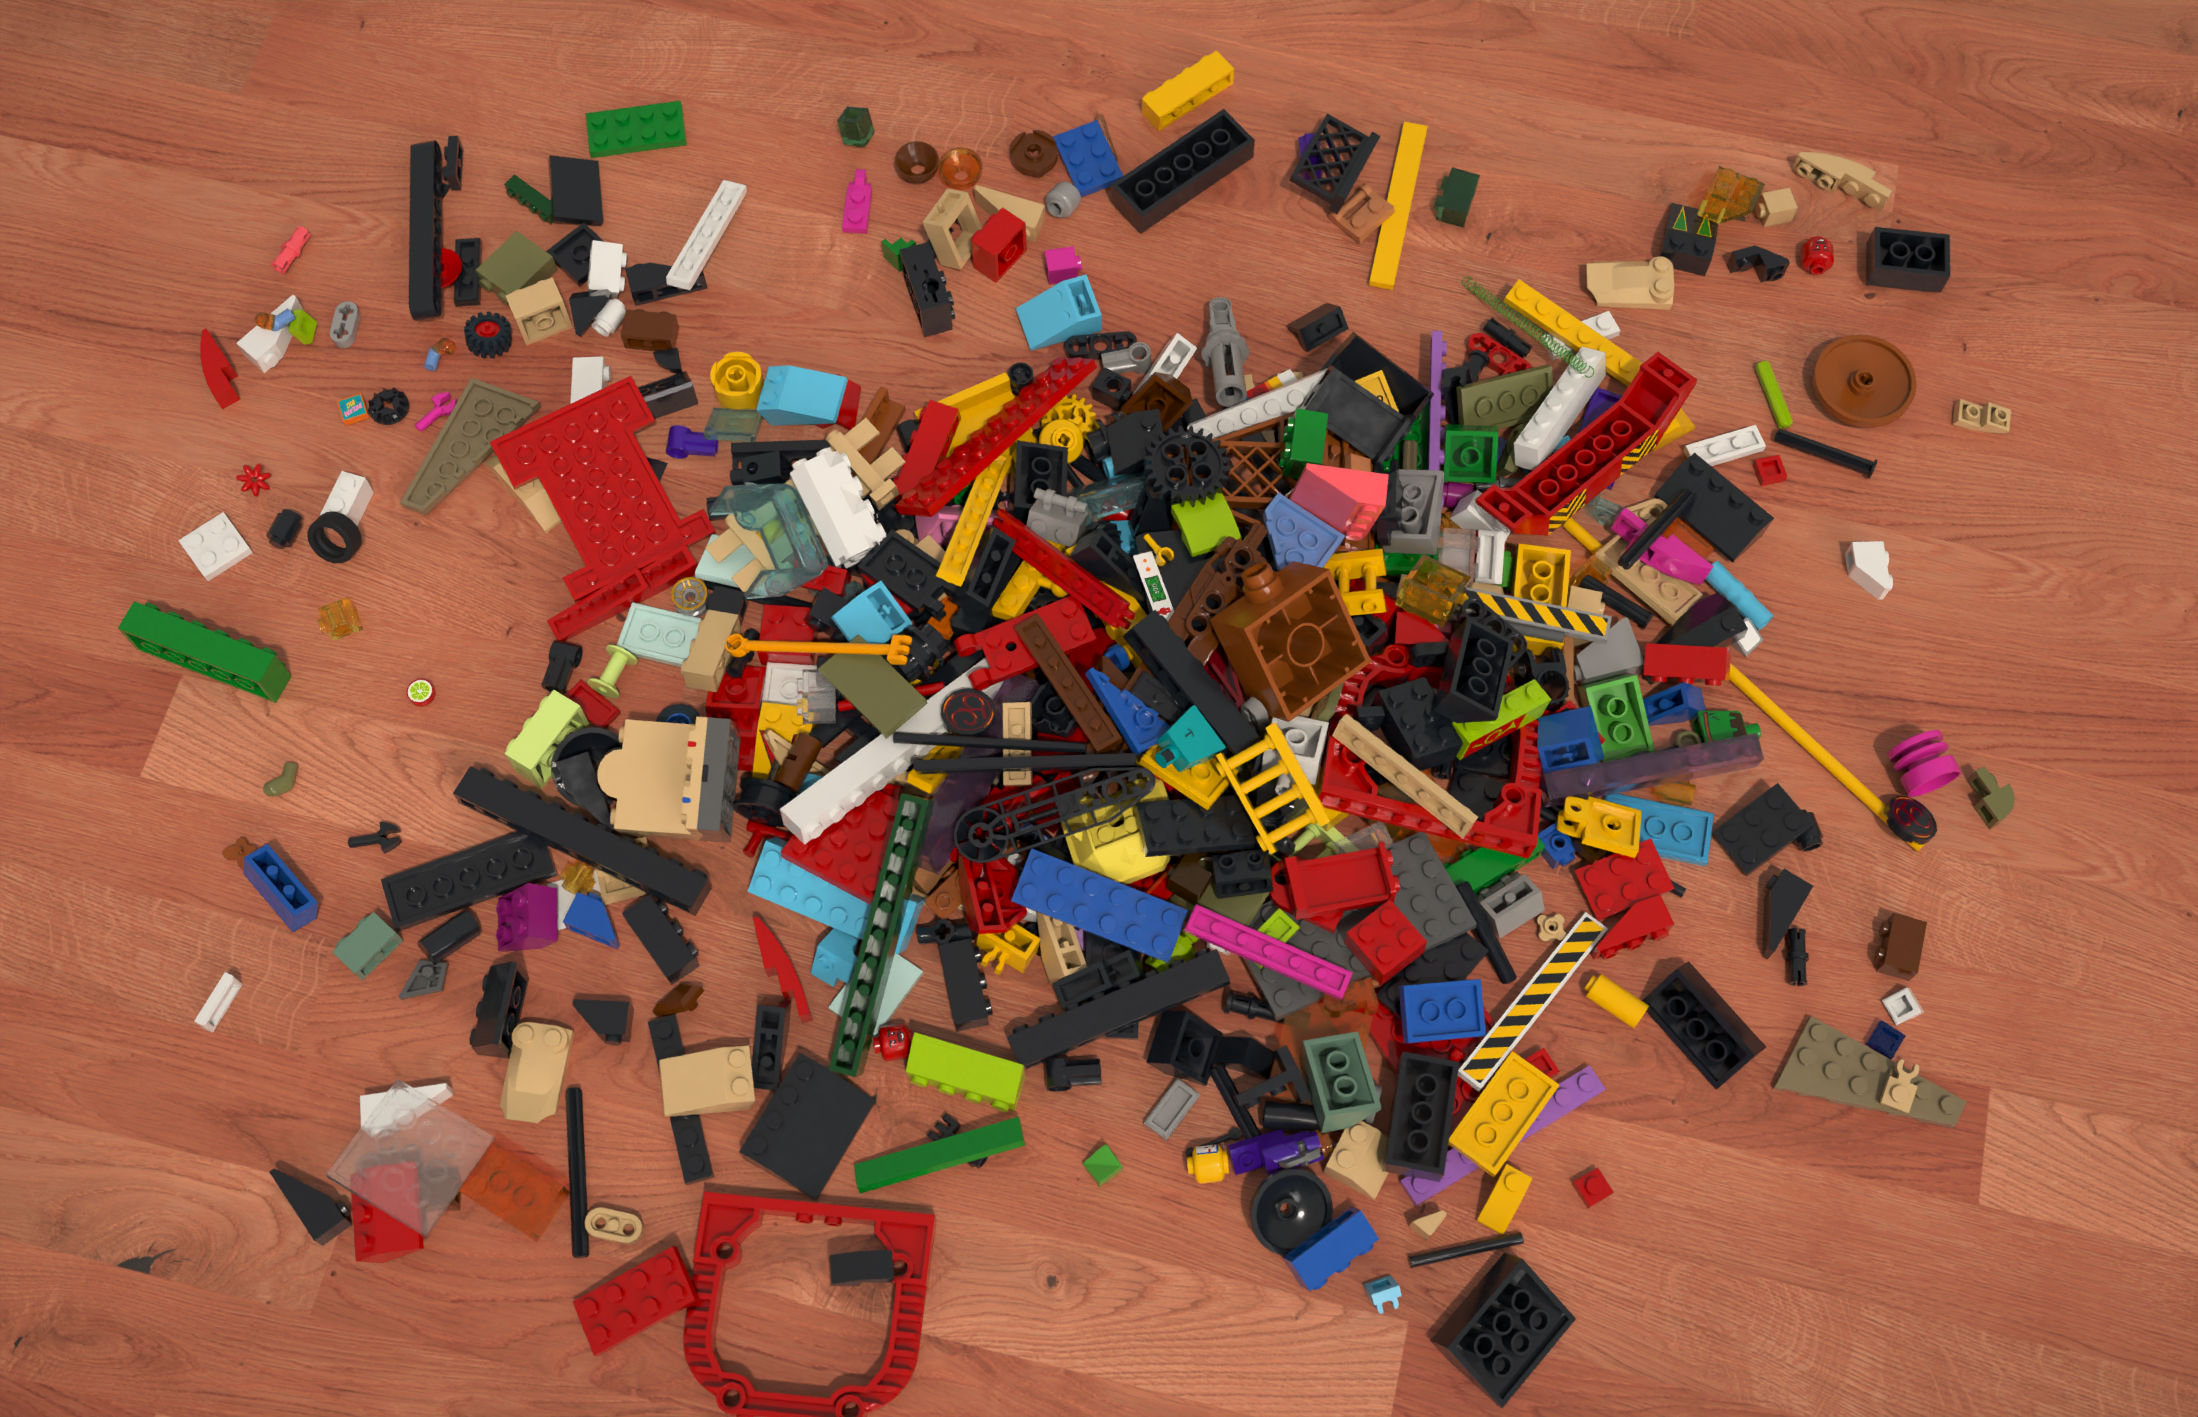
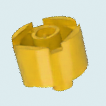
[710,352,764,411]

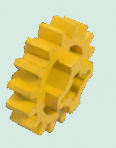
[1041,394,1096,446]

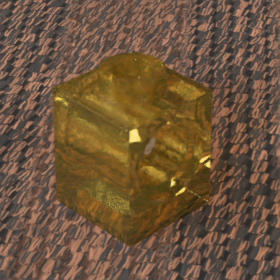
[317,597,363,641]

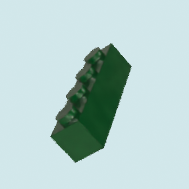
[504,174,555,225]

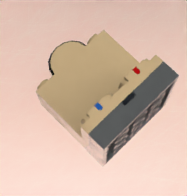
[595,717,741,843]

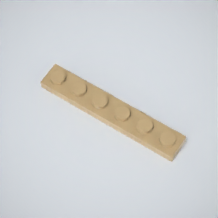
[1332,714,1478,838]

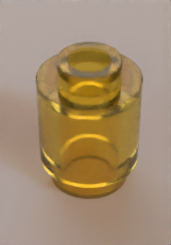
[1653,775,1696,806]

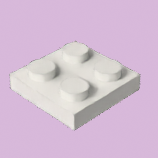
[178,512,253,581]

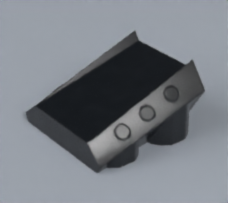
[1030,681,1094,738]

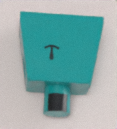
[1155,705,1226,772]

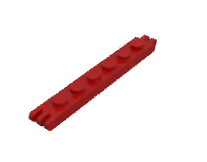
[989,508,1136,629]

